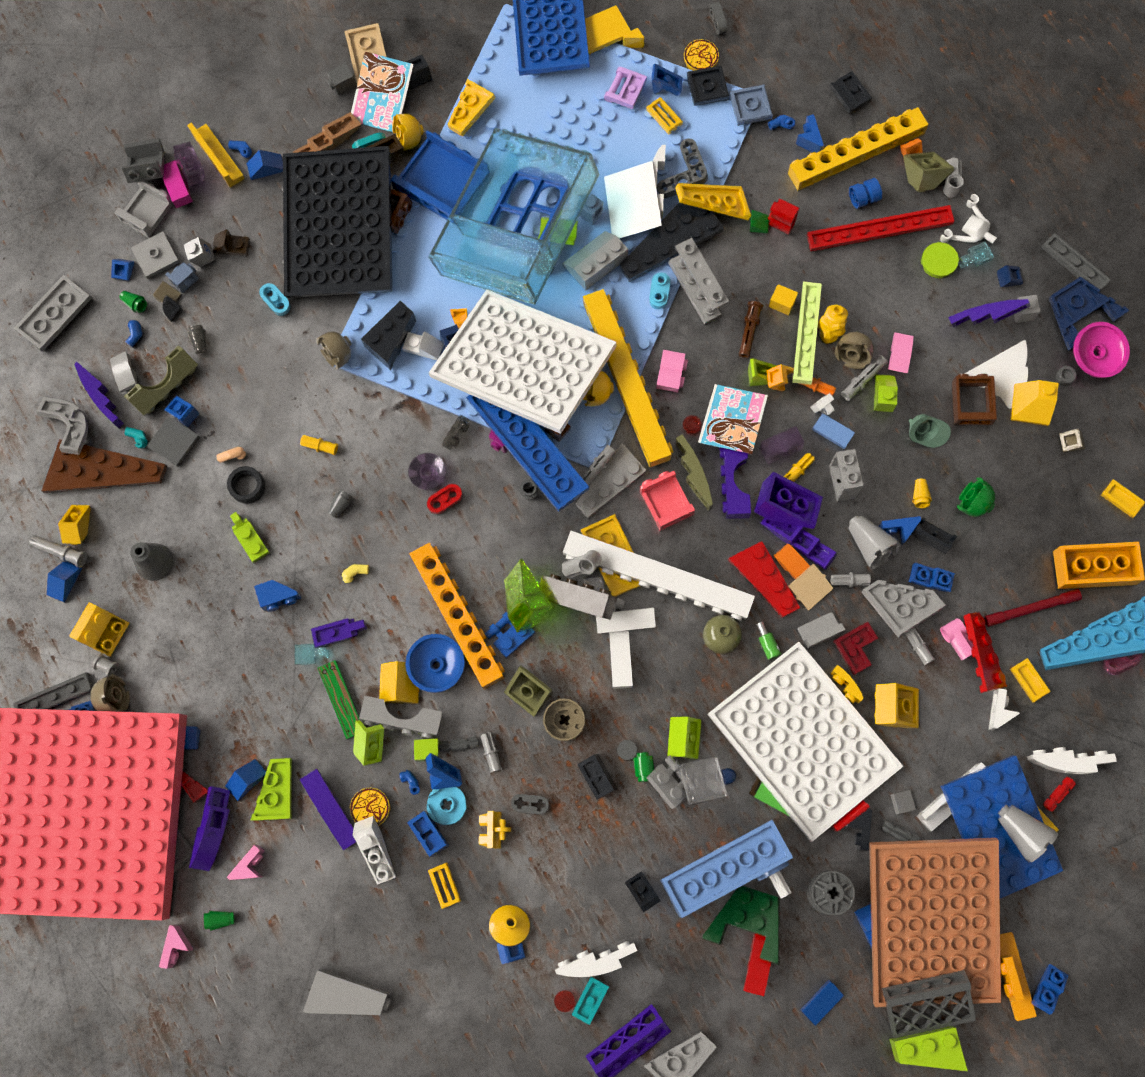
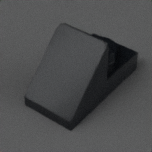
[844,809,872,851]
[624,871,660,913]

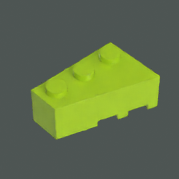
[889,1026,968,1071]

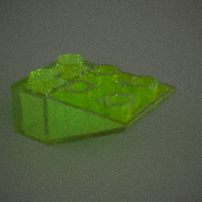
[504,559,551,633]

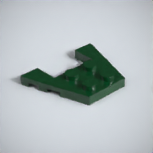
[702,886,780,965]

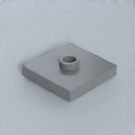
[131,232,180,279]

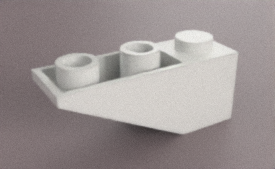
[353,816,396,885]

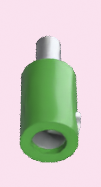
[756,622,781,660]

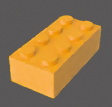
[1053,542,1145,589]

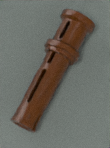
[738,301,764,358]

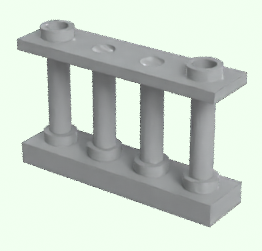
[668,238,729,325]

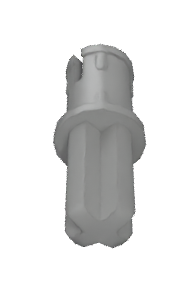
[830,572,871,588]
[905,628,935,666]
[481,732,502,773]

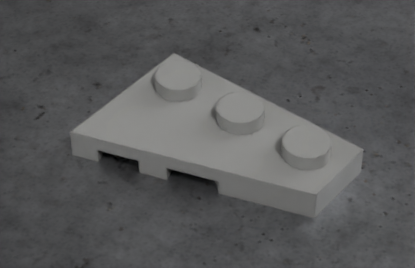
[644,1031,717,1077]

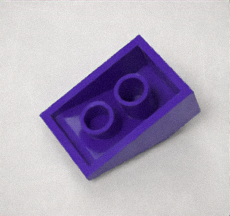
[754,472,823,529]

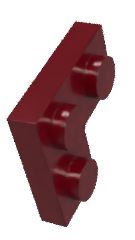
[833,622,878,675]

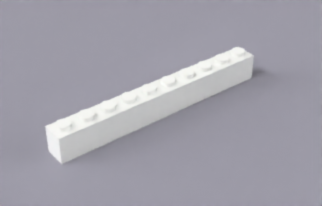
[563,531,755,621]

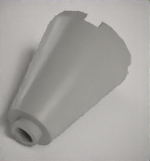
[848,516,901,569]
[998,805,1058,863]

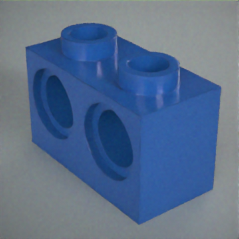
[407,811,449,857]

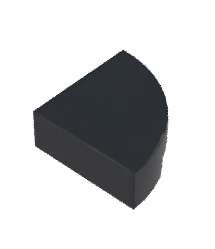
[162,295,182,321]

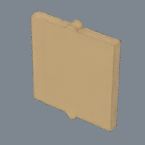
[789,564,833,610]

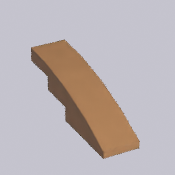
[293,112,362,153]

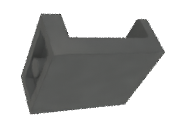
[122,138,165,183]

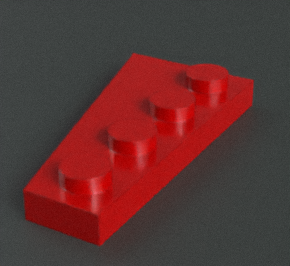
[728,541,800,618]

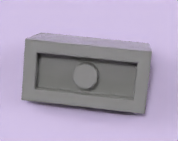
[797,612,845,649]

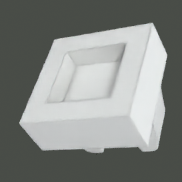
[810,393,835,415]

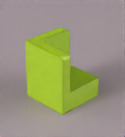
[414,739,440,761]

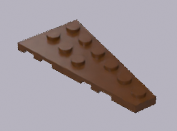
[41,439,167,493]

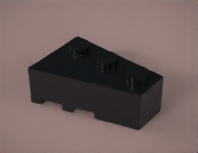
[361,301,416,371]

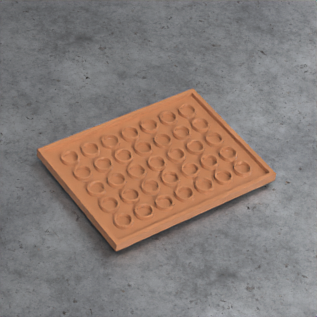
[869,838,1001,1007]

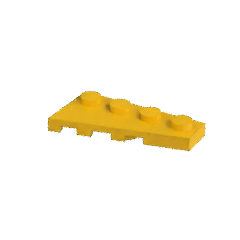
[675,183,751,220]

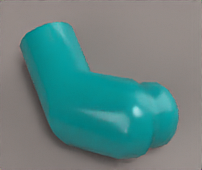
[124,427,148,448]

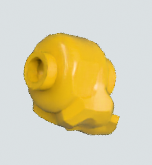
[818,304,848,344]

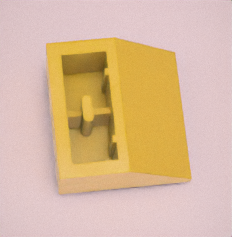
[70,602,129,657]

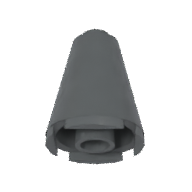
[130,542,173,581]

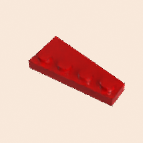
[964,612,1007,693]

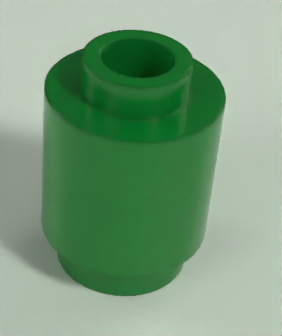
[633,752,655,782]

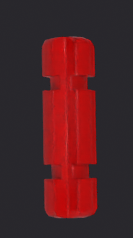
[1043,777,1076,812]

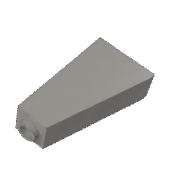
[303,969,391,1015]

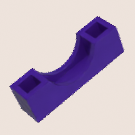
[719,447,751,519]

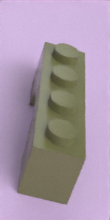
[124,346,198,416]

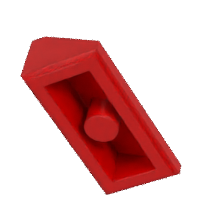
[831,800,870,832]

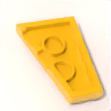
[448,79,495,137]

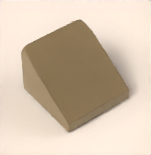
[153,281,182,303]
[1059,429,1085,452]

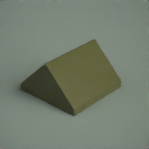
[504,665,553,717]

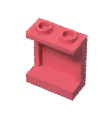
[640,471,695,531]

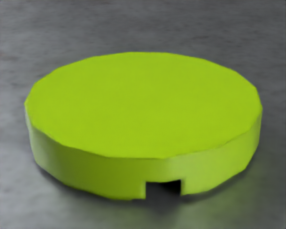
[921,242,959,279]

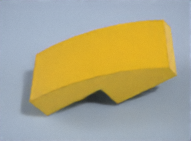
[830,665,863,704]

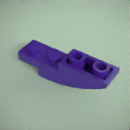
[189,786,230,871]

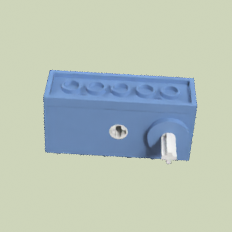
[660,820,793,918]

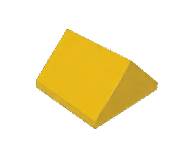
[379,661,419,704]

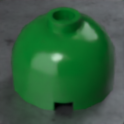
[957,478,995,517]

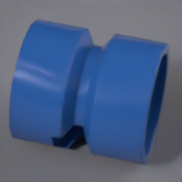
[849,178,882,209]

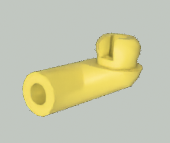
[342,564,369,583]

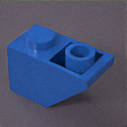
[254,580,301,612]

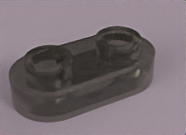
[442,415,470,450]

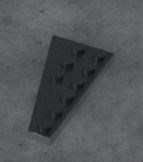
[620,202,724,282]

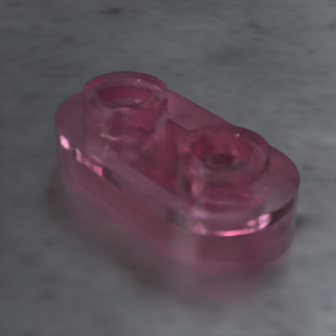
[1103,653,1142,675]

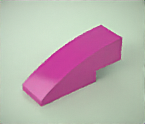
[162,160,193,208]

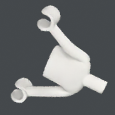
[940,194,997,244]

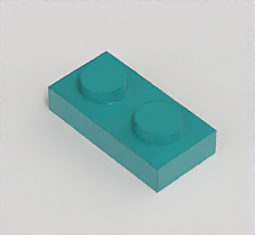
[571,976,609,1025]

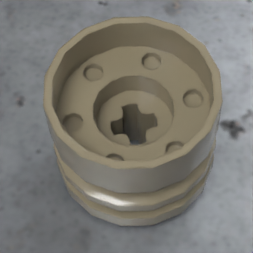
[543,699,585,741]

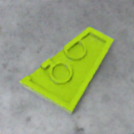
[250,758,292,821]

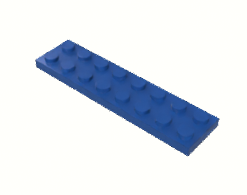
[466,395,589,512]

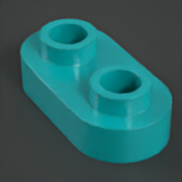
[352,132,386,149]

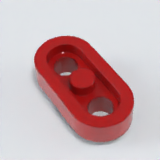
[427,484,463,514]

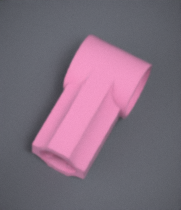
[940,618,974,661]

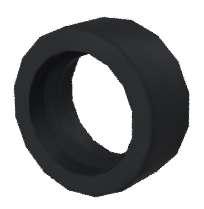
[227,466,265,504]

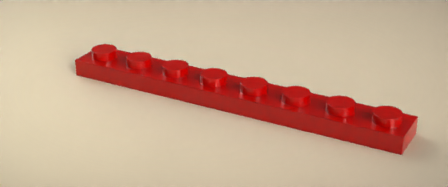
[807,205,955,252]

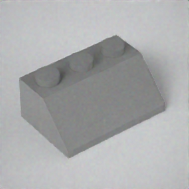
[562,231,628,291]

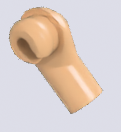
[217,447,246,463]

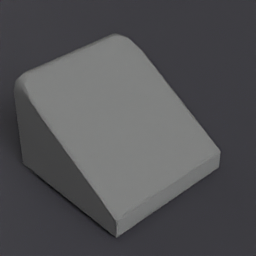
[890,790,916,815]

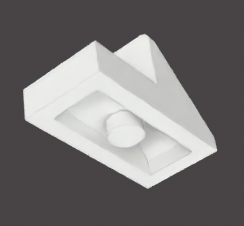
[402,332,443,360]
[988,688,1020,730]

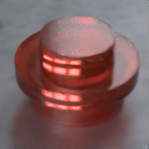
[683,415,701,434]
[554,990,575,1012]

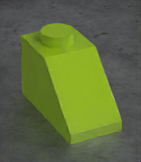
[874,374,898,412]

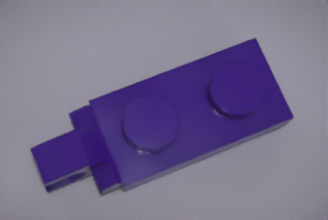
[311,618,367,648]

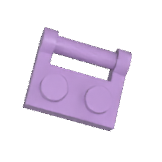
[604,67,647,109]

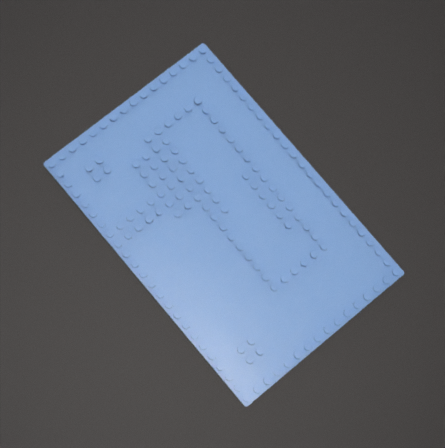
[334,4,751,468]

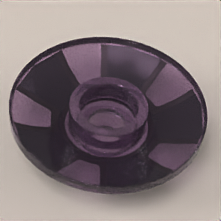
[408,453,446,490]

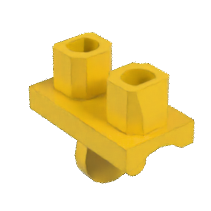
[479,811,511,849]

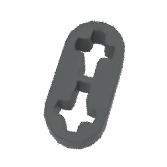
[709,2,727,34]
[511,794,549,815]

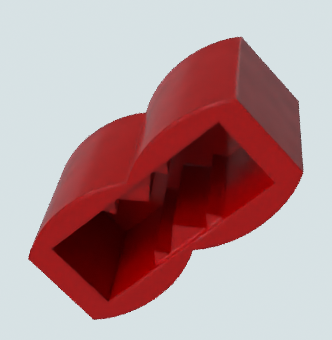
[768,198,800,235]

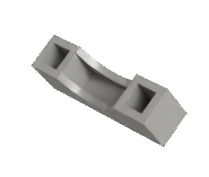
[359,696,443,739]

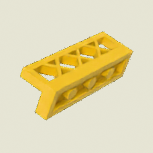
[187,123,245,188]

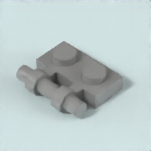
[647,755,696,809]

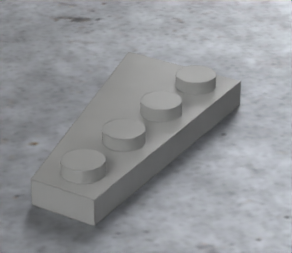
[576,443,646,519]

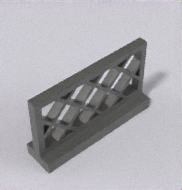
[882,970,976,1039]

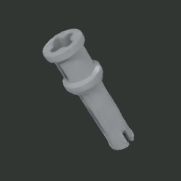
[29,535,87,568]

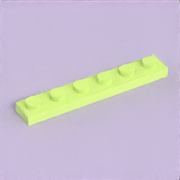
[792,281,822,385]

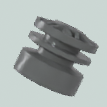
[807,871,855,916]

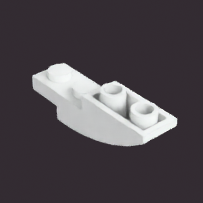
[1027,747,1117,774]
[555,941,637,977]

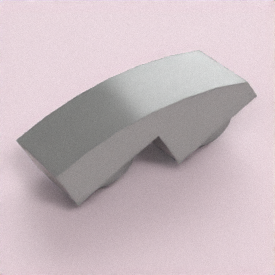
[110,351,138,393]

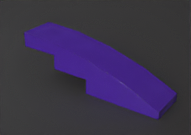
[948,299,1030,328]
[74,361,124,428]
[760,517,837,570]
[300,768,356,850]

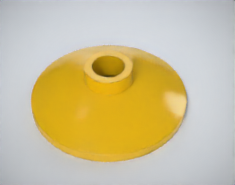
[489,905,530,946]

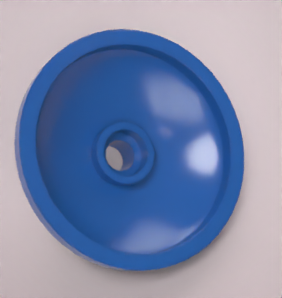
[405,634,465,693]

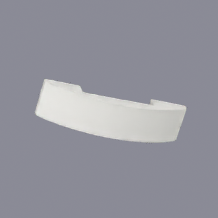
[652,145,666,219]

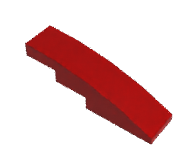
[743,934,771,996]

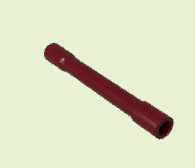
[984,589,1082,627]

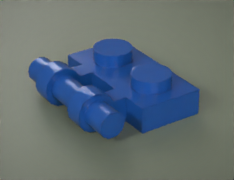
[484,608,535,659]

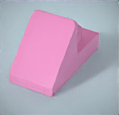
[227,845,265,880]
[159,925,193,969]

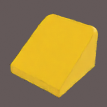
[623,28,644,48]

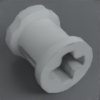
[91,653,119,677]

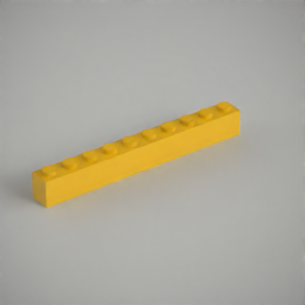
[583,289,673,468]

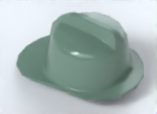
[909,414,951,448]

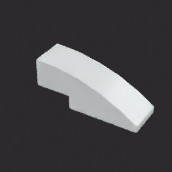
[609,631,633,689]

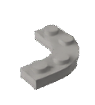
[37,397,88,455]

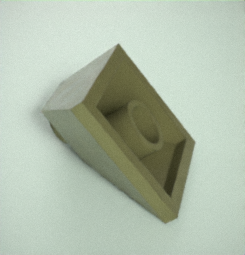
[903,152,954,192]

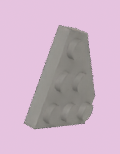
[862,580,946,638]

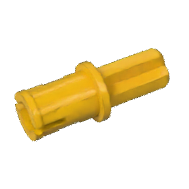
[300,435,338,455]
[783,453,815,482]

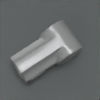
[943,158,964,198]
[562,550,602,578]

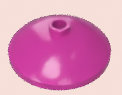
[1073,322,1130,378]

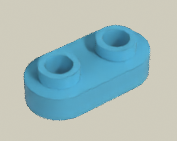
[649,272,670,309]
[259,283,291,316]

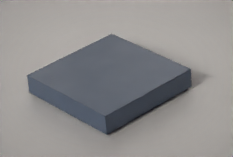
[729,85,773,126]

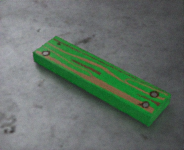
[317,660,359,740]

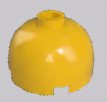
[392,114,424,150]
[583,370,614,406]

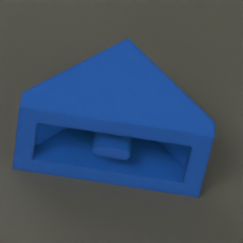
[247,150,283,180]
[47,562,82,603]
[225,759,266,801]

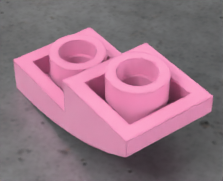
[888,332,913,373]

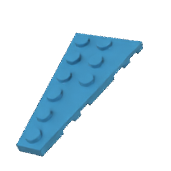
[1040,596,1145,670]

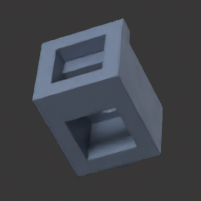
[578,194,604,225]
[165,262,198,293]

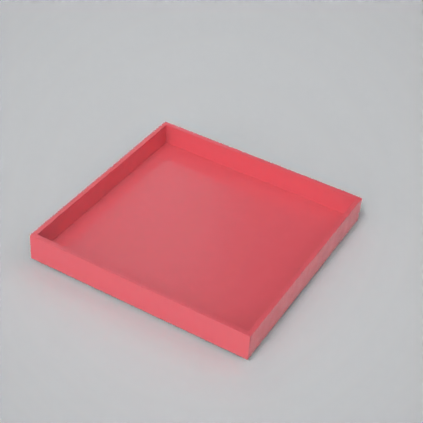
[0,708,187,920]

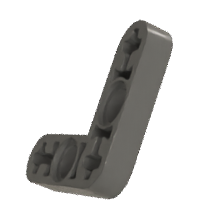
[657,138,708,198]

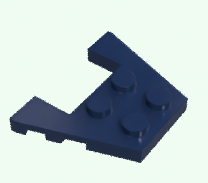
[1049,277,1129,351]

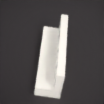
[917,762,985,832]

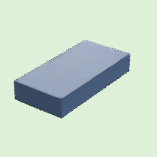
[812,413,855,449]

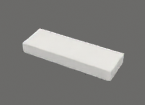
[596,607,656,633]

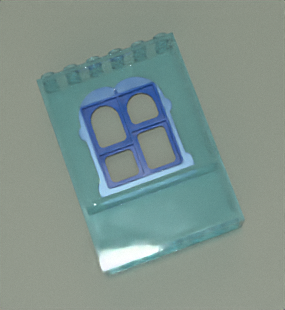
[428,128,600,305]

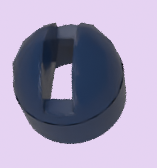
[720,768,736,785]

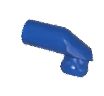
[768,115,796,130]
[228,140,252,158]
[125,320,143,348]
[399,770,420,795]

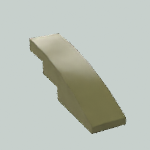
[675,434,713,511]

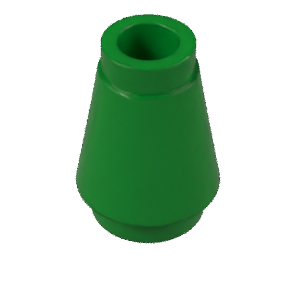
[119,291,147,313]
[204,910,235,931]

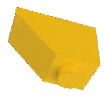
[58,505,91,545]

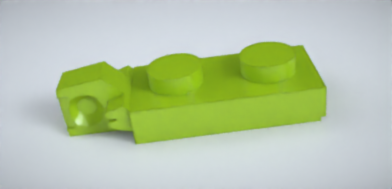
[230,512,270,563]

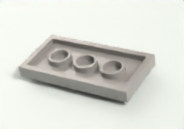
[14,275,92,352]

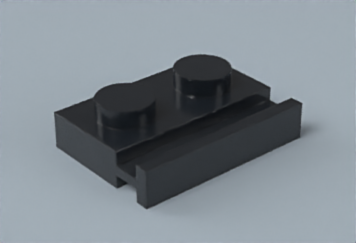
[830,71,872,114]

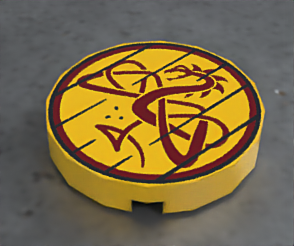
[684,39,719,71]
[350,788,390,826]

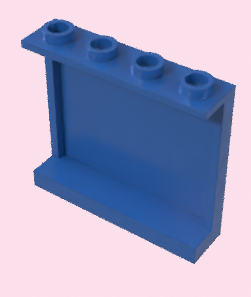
[391,130,488,223]

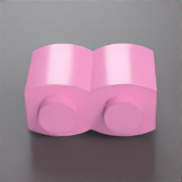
[656,350,688,393]

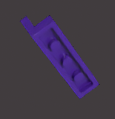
[586,1004,671,1077]

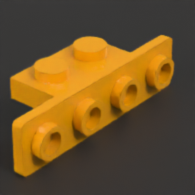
[1000,932,1036,1021]

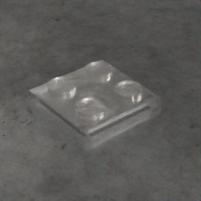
[679,757,727,805]

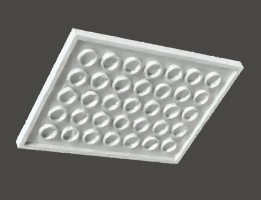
[429,289,617,434]
[707,642,903,842]

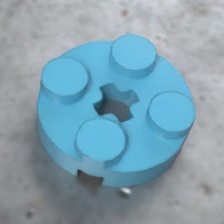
[427,787,467,825]

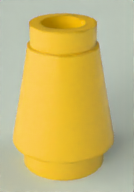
[912,478,932,508]

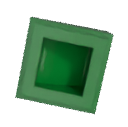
[750,210,769,233]

